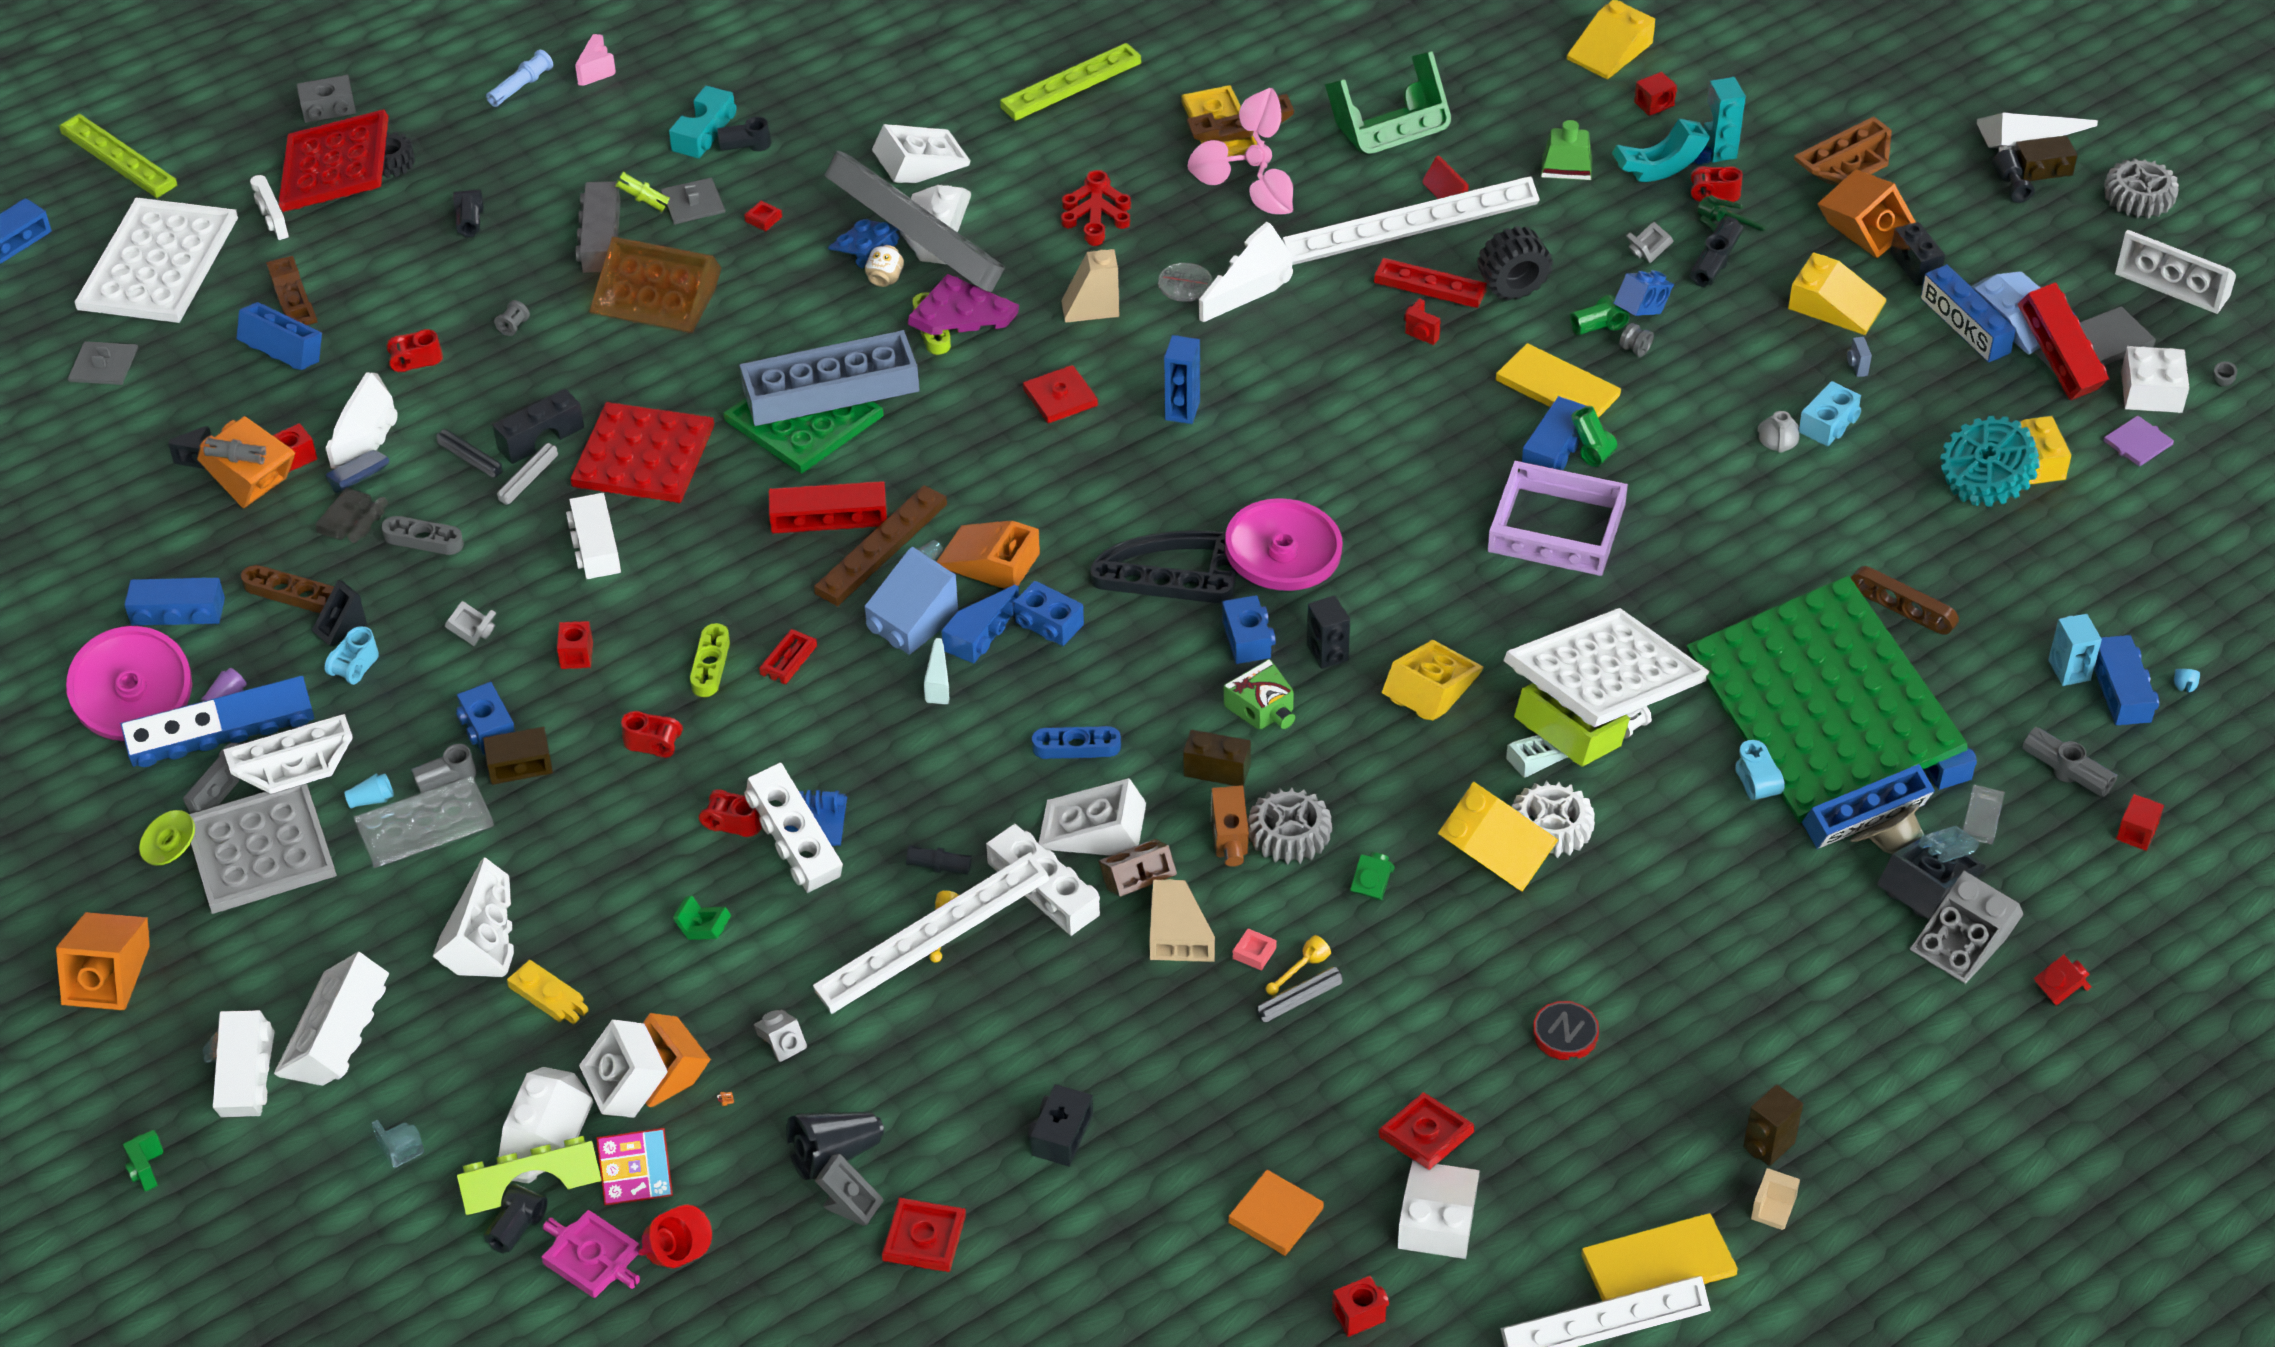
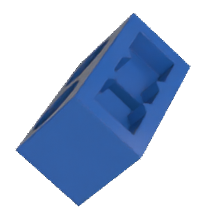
[1613,270,1674,316]
[1014,581,1084,646]

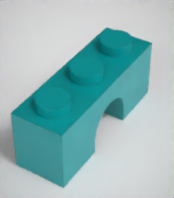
[1704,77,1746,163]
[669,85,737,159]

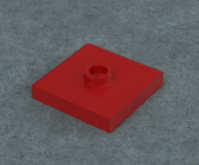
[1023,365,1098,423]
[1379,1092,1474,1170]
[882,1198,966,1272]

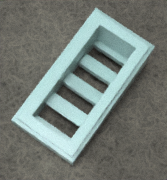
[924,638,949,704]
[1506,735,1568,778]

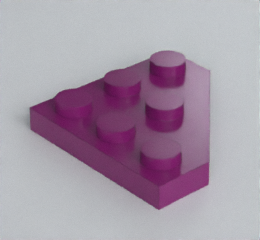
[908,274,1019,335]

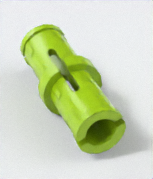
[615,171,670,213]

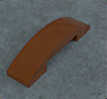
[1187,94,1294,142]
[266,256,318,325]

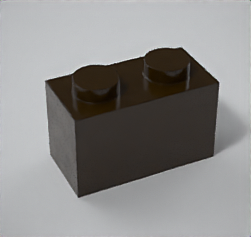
[2014,135,2078,181]
[483,726,553,785]
[1183,730,1251,787]
[1743,1084,1803,1167]

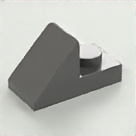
[815,1154,884,1226]

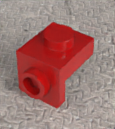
[1404,298,1441,345]
[2033,954,2092,1006]

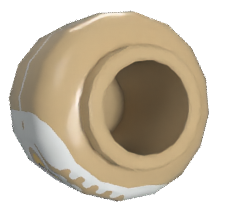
[865,245,904,287]

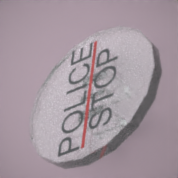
[1158,263,1212,302]

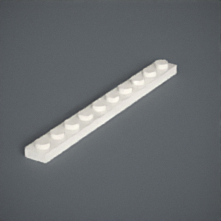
[1282,176,1540,265]

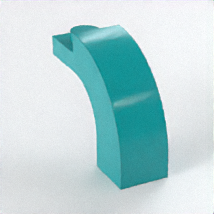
[1612,118,1710,182]

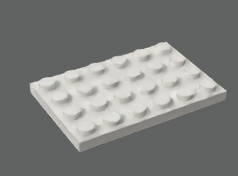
[75,198,238,323]
[1504,608,1710,727]

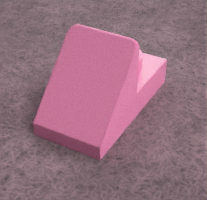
[575,34,616,86]

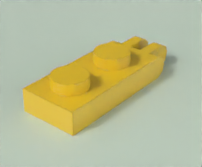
[507,959,589,1024]

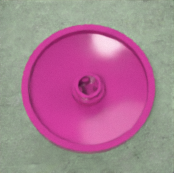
[1225,499,1343,591]
[66,626,192,741]

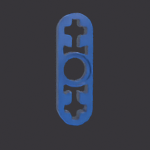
[1032,726,1121,759]

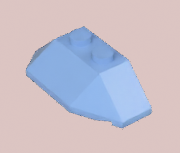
[1971,272,2041,355]

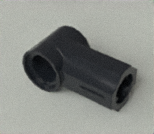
[718,116,772,151]
[453,189,484,237]
[483,1184,548,1254]

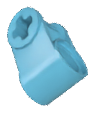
[325,626,379,685]
[1735,740,1784,800]

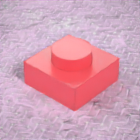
[1233,929,1276,971]

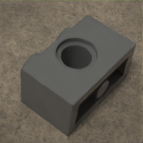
[297,75,356,123]

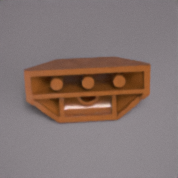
[1794,116,1892,185]

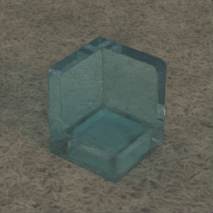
[371,1120,425,1168]

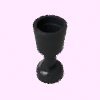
[1992,149,2035,203]

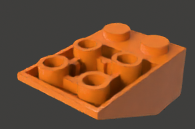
[937,521,1040,589]

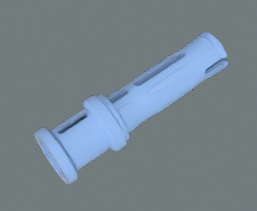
[486,49,553,107]

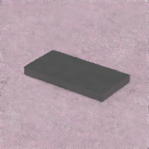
[2034,306,2156,373]

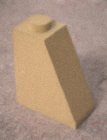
[1061,249,1119,323]
[1150,879,1215,962]

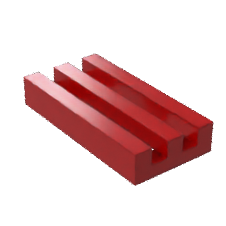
[759,629,817,685]

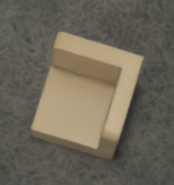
[1751,1168,1800,1230]

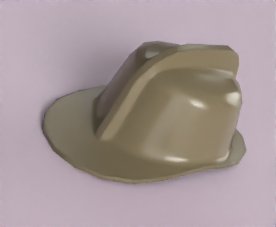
[1850,804,1924,854]

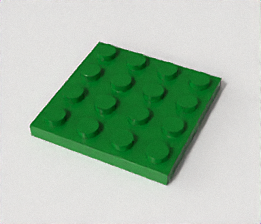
[724,398,884,474]

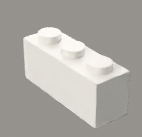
[566,493,621,579]

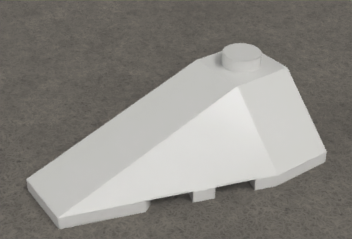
[433,858,514,977]

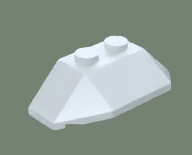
[900,185,971,264]
[326,372,397,469]
[223,714,352,794]
[497,1067,593,1184]

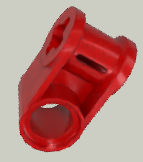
[1691,166,1743,202]
[387,329,443,372]
[621,711,683,758]
[699,789,762,837]

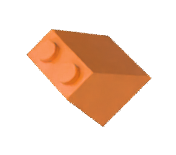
[1817,169,1916,258]
[197,416,295,509]
[56,912,150,1010]

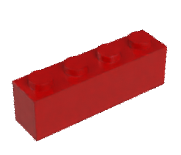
[2017,282,2109,400]
[769,481,887,534]

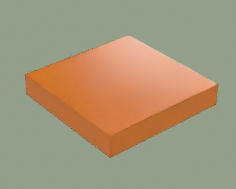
[1228,1170,1324,1256]

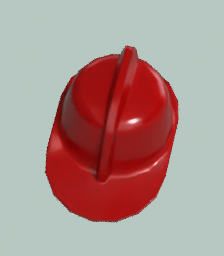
[638,1204,712,1269]

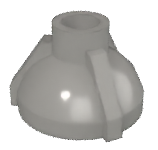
[1758,411,1799,452]

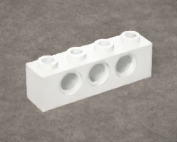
[744,763,843,893]
[986,824,1100,936]

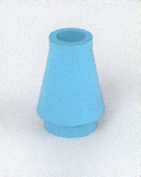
[344,773,394,808]

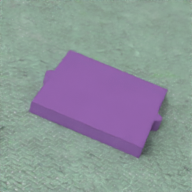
[2104,416,2174,467]

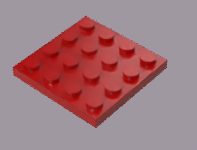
[278,109,389,212]
[570,402,714,503]

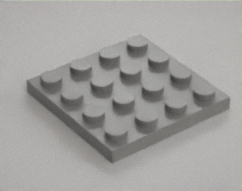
[189,783,337,914]

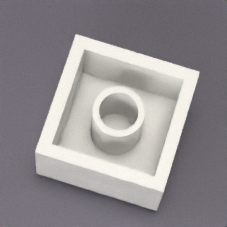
[2121,346,2189,413]
[579,1019,668,1118]

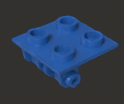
[828,219,899,268]
[782,790,847,846]

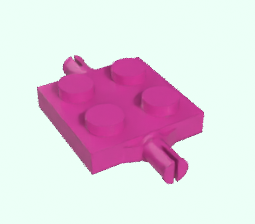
[542,1210,640,1299]

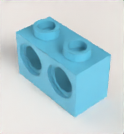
[1799,381,1861,447]
[2048,614,2102,686]

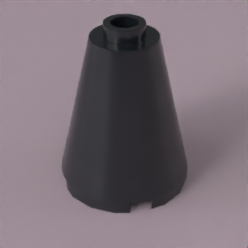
[786,1112,884,1180]

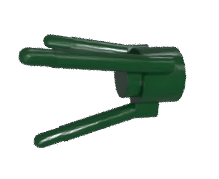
[1698,195,1766,232]

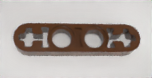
[241,565,334,613]
[1851,566,1959,635]

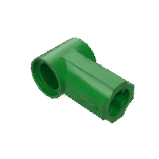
[1570,294,1630,335]
[1571,406,1618,467]

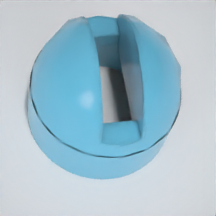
[2174,669,2200,692]

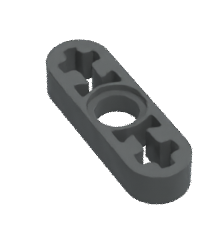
[381,516,464,555]

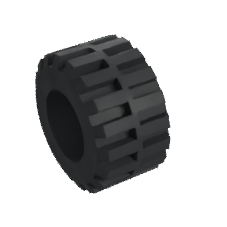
[1477,226,1553,300]

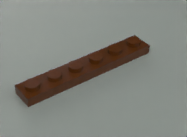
[814,485,947,606]

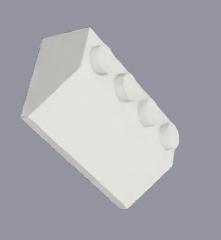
[2115,230,2236,314]
[274,952,389,1086]

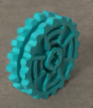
[1940,416,2040,507]

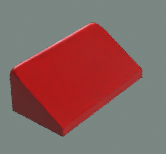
[1423,156,1469,199]

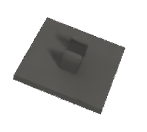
[661,178,725,224]
[68,341,138,385]

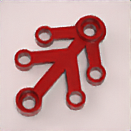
[1061,170,1131,246]

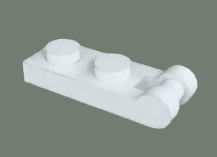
[250,175,289,240]

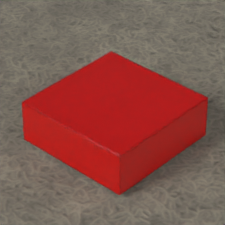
[744,201,782,231]

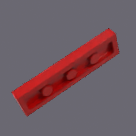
[1374,258,1487,308]

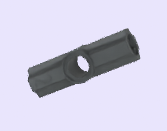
[2022,727,2118,797]

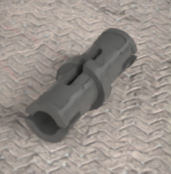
[204,437,266,464]

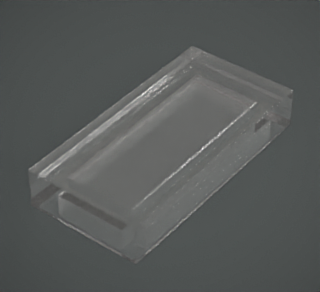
[1961,785,2005,845]

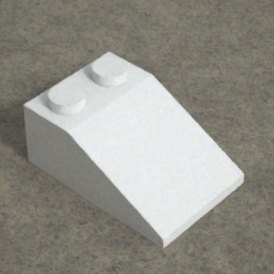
[872,124,971,183]
[1039,778,1146,855]
[1398,1160,1480,1259]

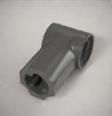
[411,744,477,794]

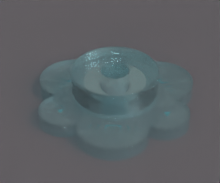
[203,1032,219,1063]

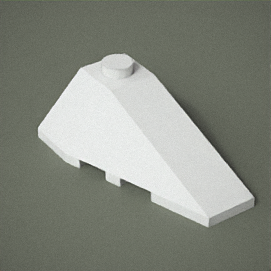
[1977,113,2097,152]
[1199,222,1293,322]

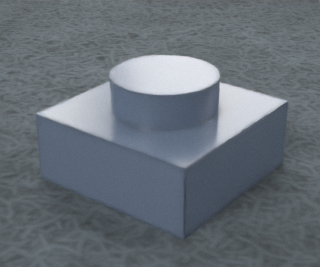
[1847,337,1872,377]

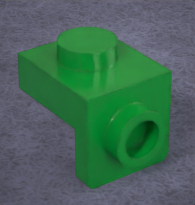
[1350,852,1395,901]
[673,896,731,940]
[123,1130,163,1192]

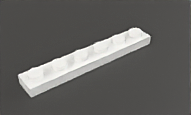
[1500,1276,1711,1347]

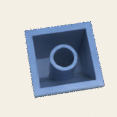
[865,547,958,655]

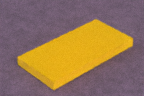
[1181,85,1257,157]
[1496,343,1621,418]
[1581,1213,1738,1301]

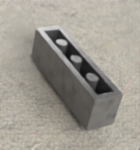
[576,181,620,273]

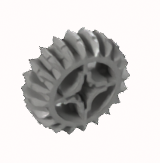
[2104,158,2179,219]
[1247,787,1332,865]

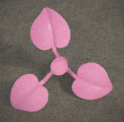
[1187,88,1293,214]

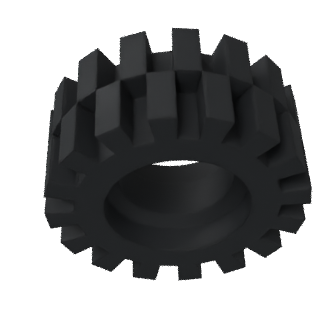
[382,132,415,178]

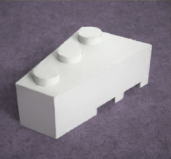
[213,1010,275,1117]

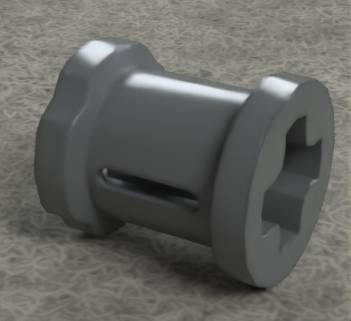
[494,300,530,336]

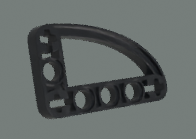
[1091,531,1238,603]

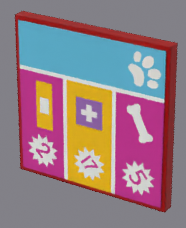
[597,1128,673,1205]

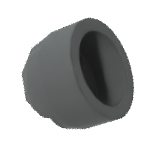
[2213,361,2238,386]

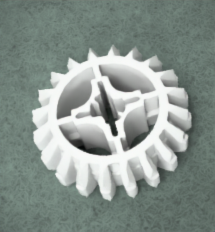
[1512,780,1595,858]

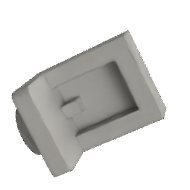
[1626,222,1674,263]
[444,601,496,646]
[753,1009,807,1062]

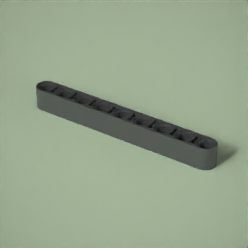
[824,151,1005,292]

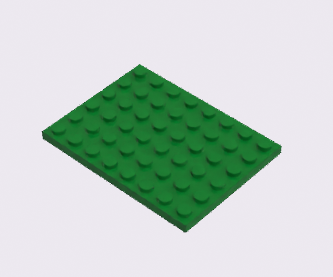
[1686,575,1967,824]

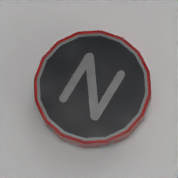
[1533,1001,1599,1060]

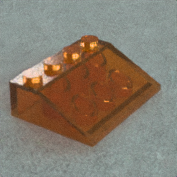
[589,237,722,333]

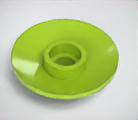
[139,810,195,866]

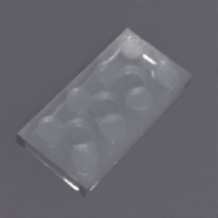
[354,776,494,868]

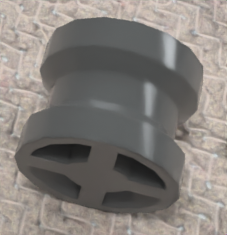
[1620,323,1654,357]

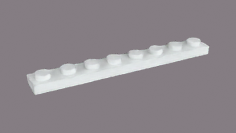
[813,852,1049,1014]

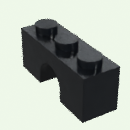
[492,388,584,464]

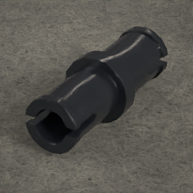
[906,845,972,875]

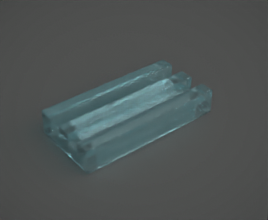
[1918,826,1979,863]

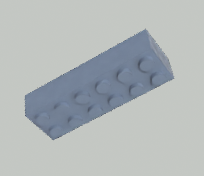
[739,330,919,426]

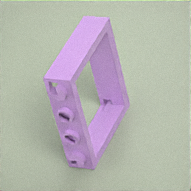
[1488,461,1628,576]

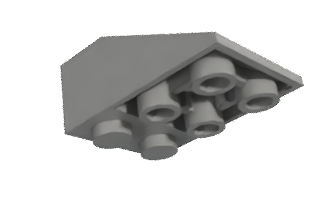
[1910,871,2023,984]

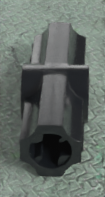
[1690,217,1743,288]

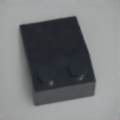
[1877,832,1986,920]

